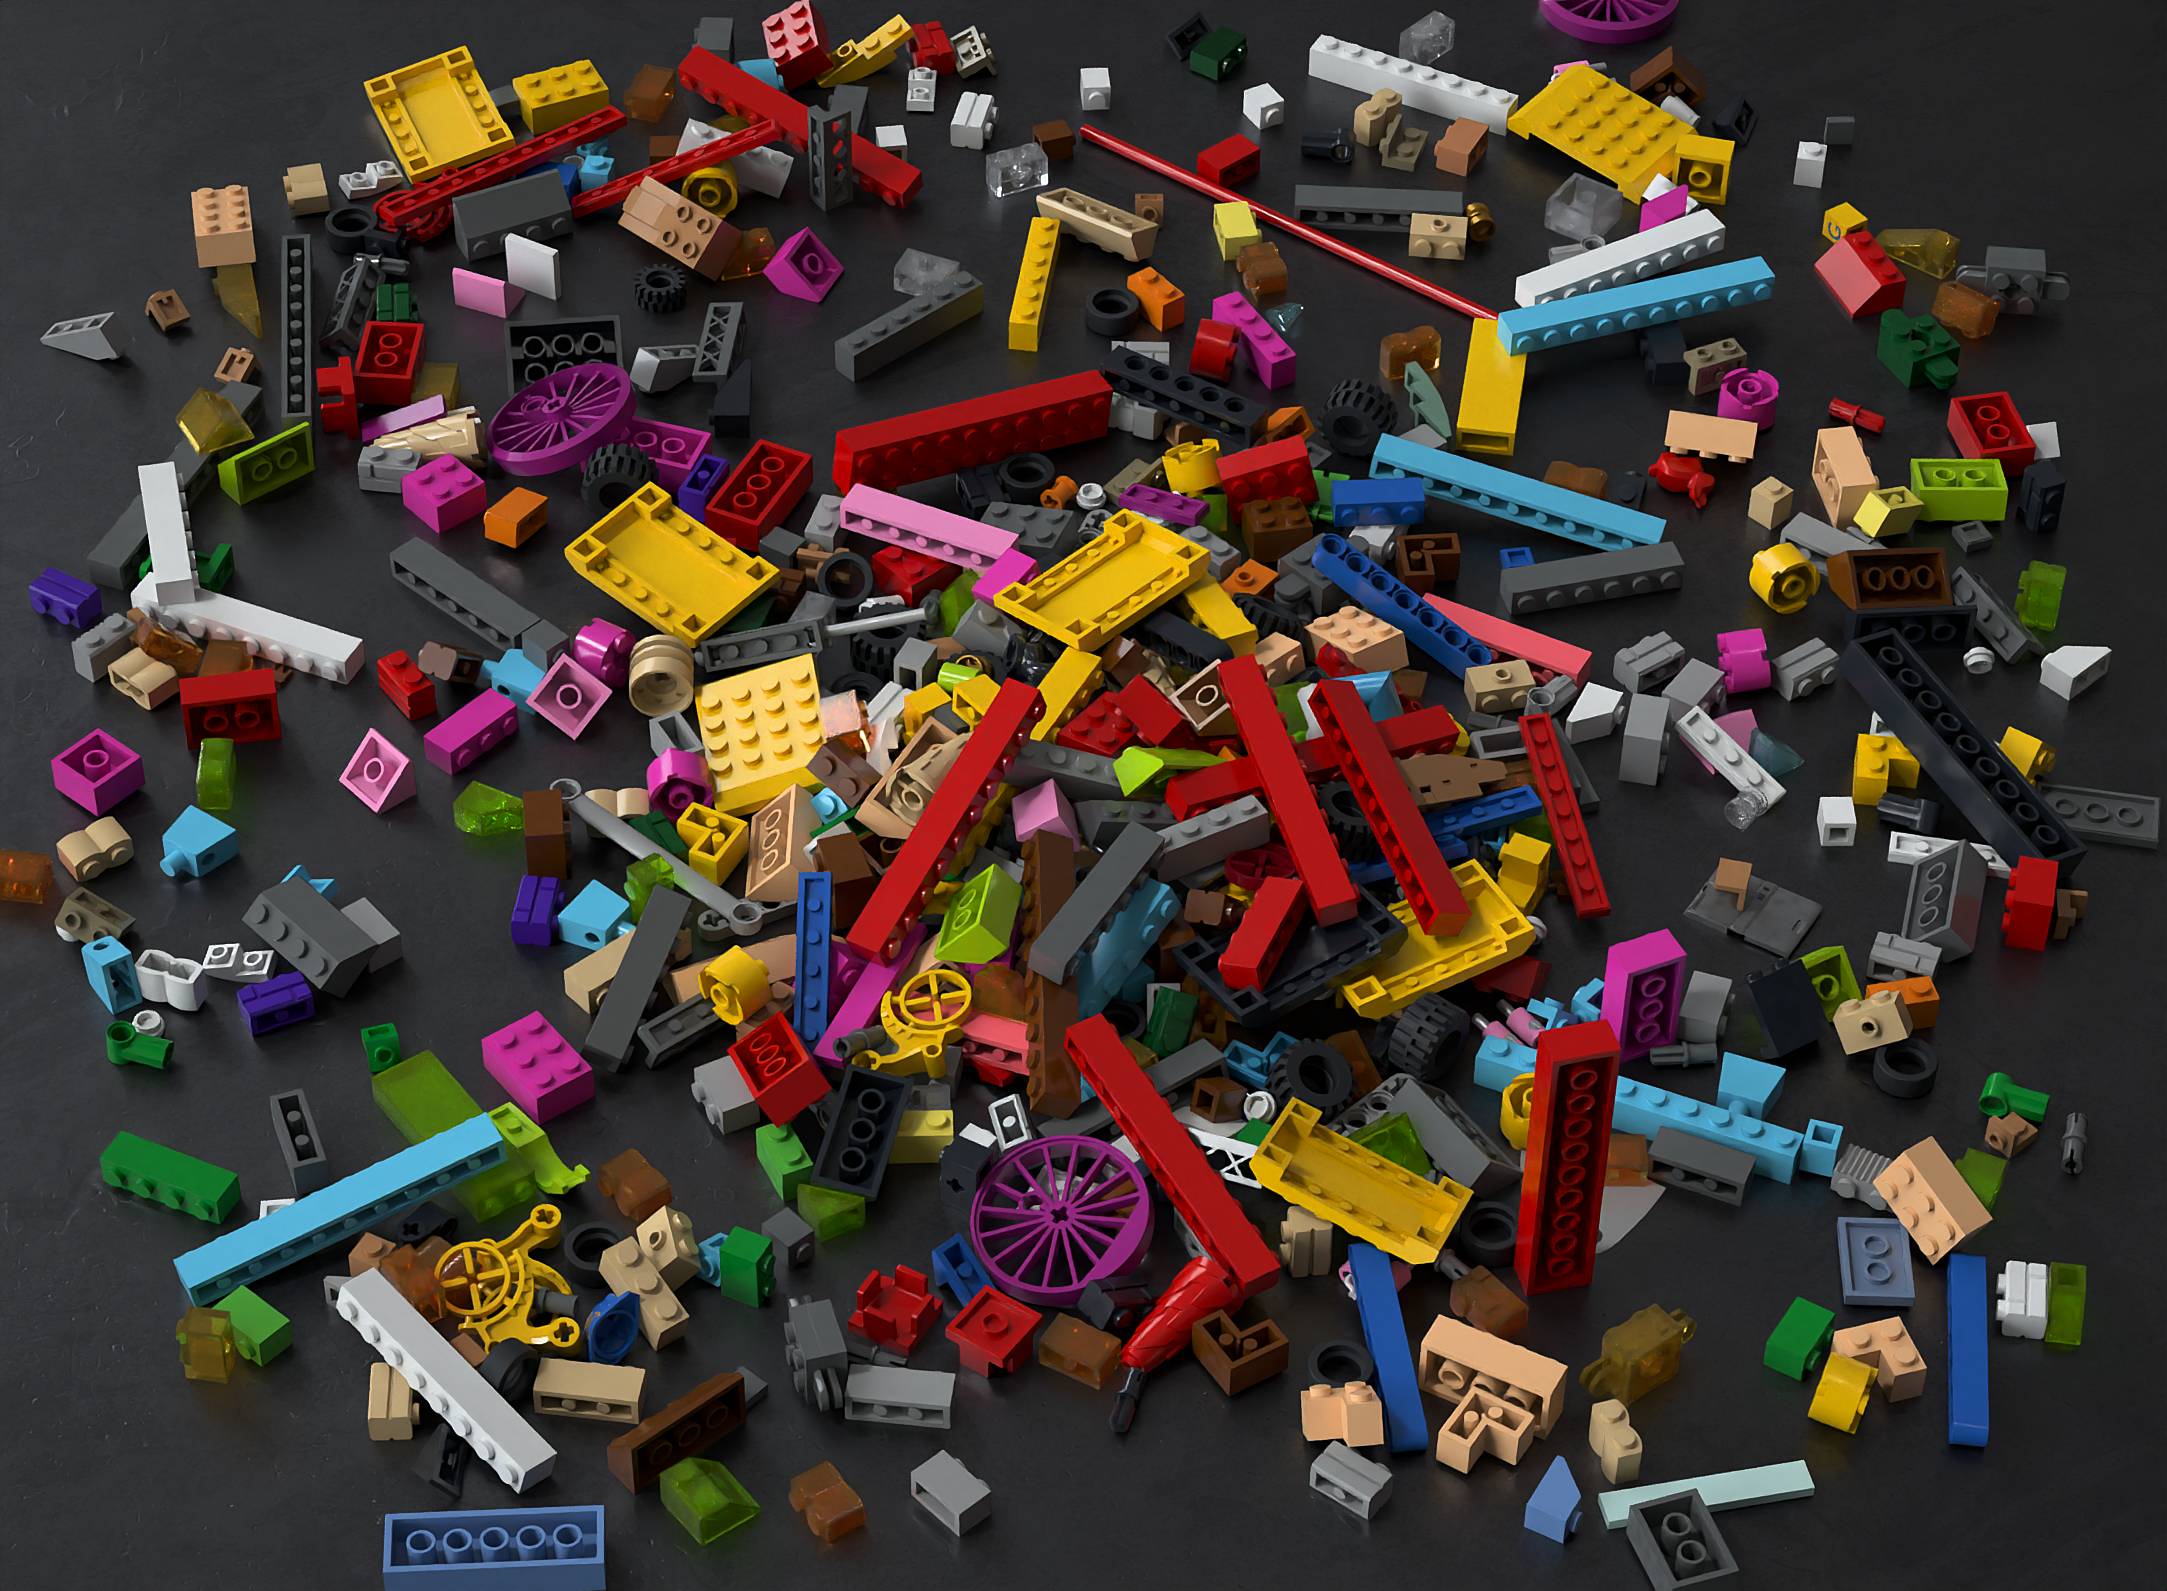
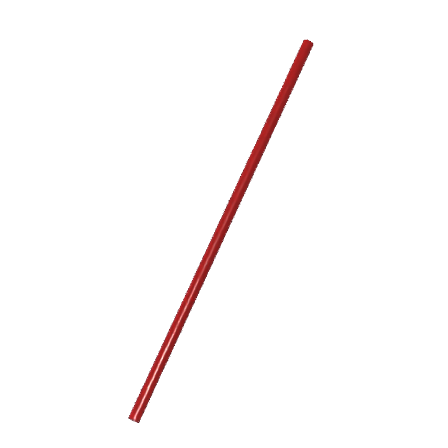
[1080,124,1499,320]

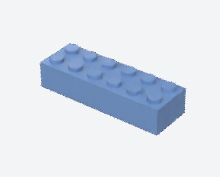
[383,1505,606,1591]

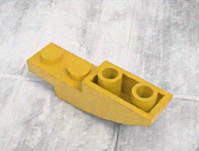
[814,14,915,88]

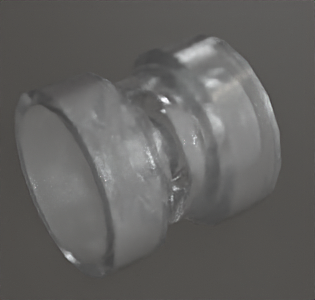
[1724,786,1768,829]

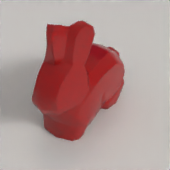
[1648,452,1715,508]

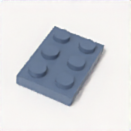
[1837,1217,1915,1306]

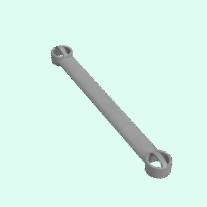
[549,778,762,936]

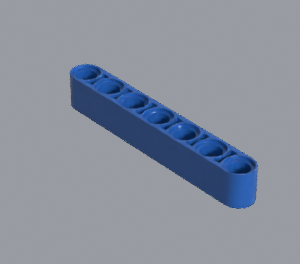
[1312,533,1492,681]
[1348,1242,1428,1453]
[1947,1252,1989,1447]

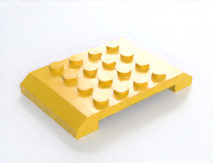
[363,46,516,185]
[1506,64,1699,205]
[564,481,781,648]
[993,508,1211,653]
[693,653,830,818]
[1337,859,1536,1019]
[1249,1097,1474,1265]

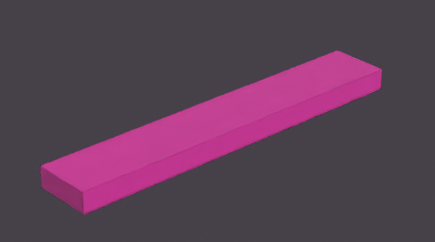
[812,922,928,1069]

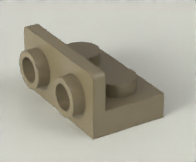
[948,25,998,79]
[1379,113,1429,172]
[1683,338,1747,396]
[1102,458,1166,511]
[54,886,136,943]

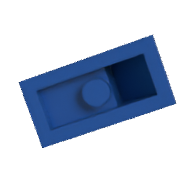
[932,1233,997,1308]

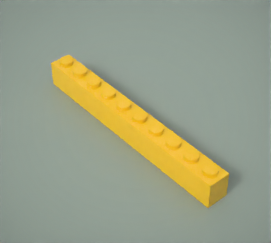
[948,646,1105,876]

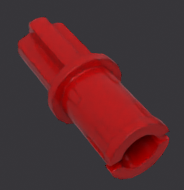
[1828,397,1886,433]

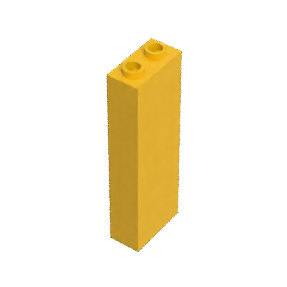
[1455,318,1528,456]

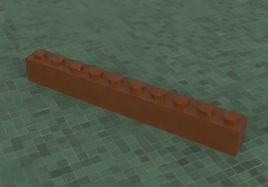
[1021,829,1081,1120]

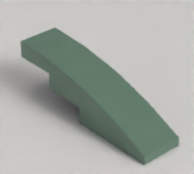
[1404,361,1451,453]

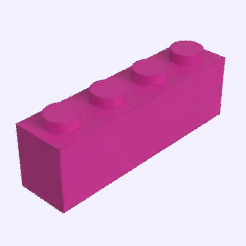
[1212,291,1296,390]

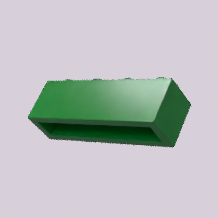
[99,1131,241,1225]

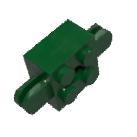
[1877,309,1961,389]

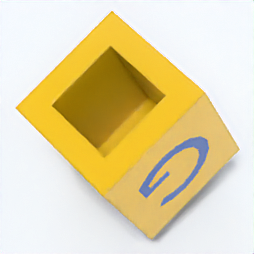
[1822,202,1868,244]

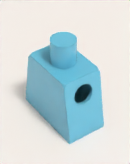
[480,648,547,715]
[160,805,239,877]
[558,879,636,951]
[81,936,143,1015]
[1716,1052,1786,1121]

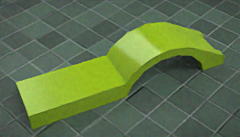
[487,1102,592,1194]

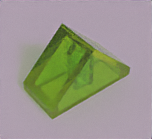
[797,1183,865,1243]

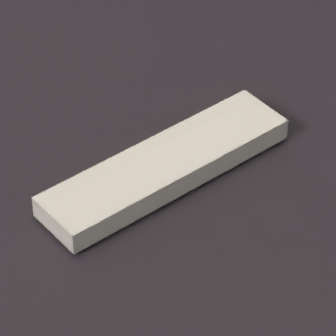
[1674,706,1787,814]
[1888,831,2011,879]

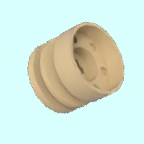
[629,635,694,717]

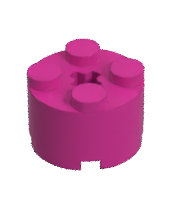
[1717,368,1779,431]
[570,618,638,688]
[1717,628,1770,694]
[646,748,713,823]

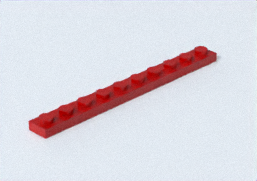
[379,105,628,228]

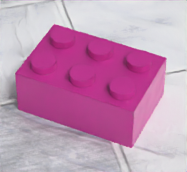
[482,1011,595,1126]

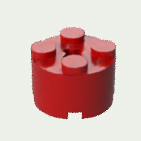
[1188,318,1242,383]

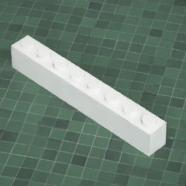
[1309,34,1519,136]
[1515,209,1726,308]
[130,572,365,685]
[336,1267,557,1494]

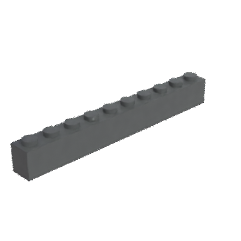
[281,234,314,443]
[87,380,265,590]

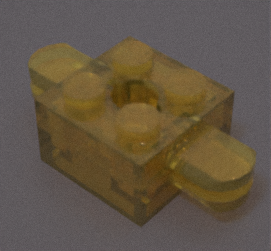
[1579,1303,1697,1407]

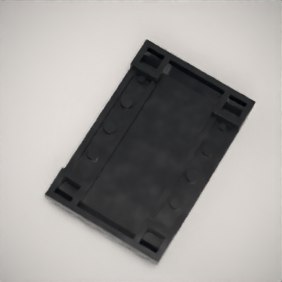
[1171,876,1409,1028]

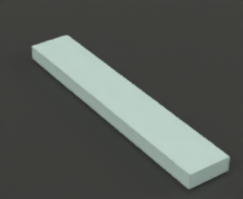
[1598,1460,1815,1529]

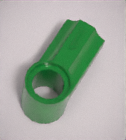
[106,1021,174,1069]
[1979,1073,2050,1123]

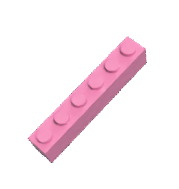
[840,483,1019,573]

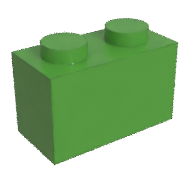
[756,1123,814,1202]
[211,1285,293,1367]

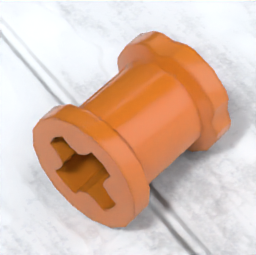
[1040,476,1079,510]

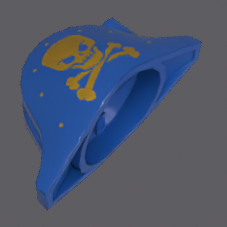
[583,1291,640,1366]

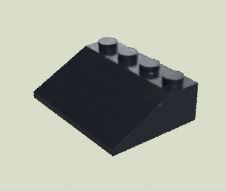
[504,314,623,400]

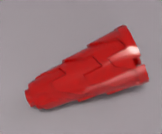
[1121,1256,1243,1375]

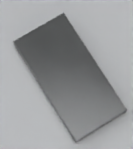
[2034,781,2161,849]

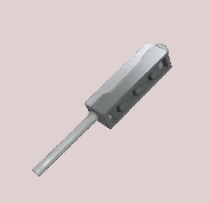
[694,607,928,672]

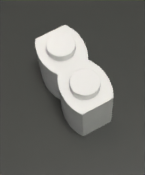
[134,950,208,1011]

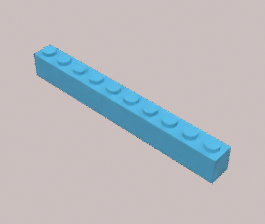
[1497,256,1775,356]
[1368,433,1667,551]
[1473,1034,1804,1184]
[173,1112,508,1309]

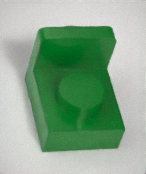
[360,1022,403,1072]

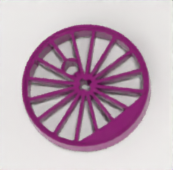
[1538,0,1679,44]
[485,363,637,476]
[970,1135,1155,1306]

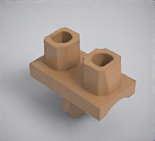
[797,543,852,588]

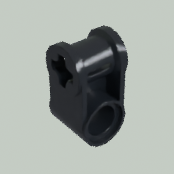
[396,1200,459,1264]

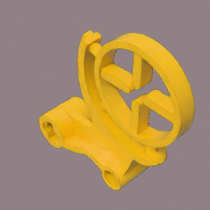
[852,969,973,1079]
[476,1204,573,1328]
[433,1241,584,1357]

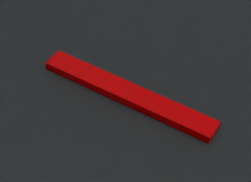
[572,118,781,218]
[1518,712,1611,920]

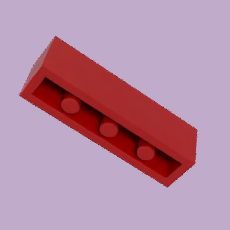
[1218,876,1309,993]

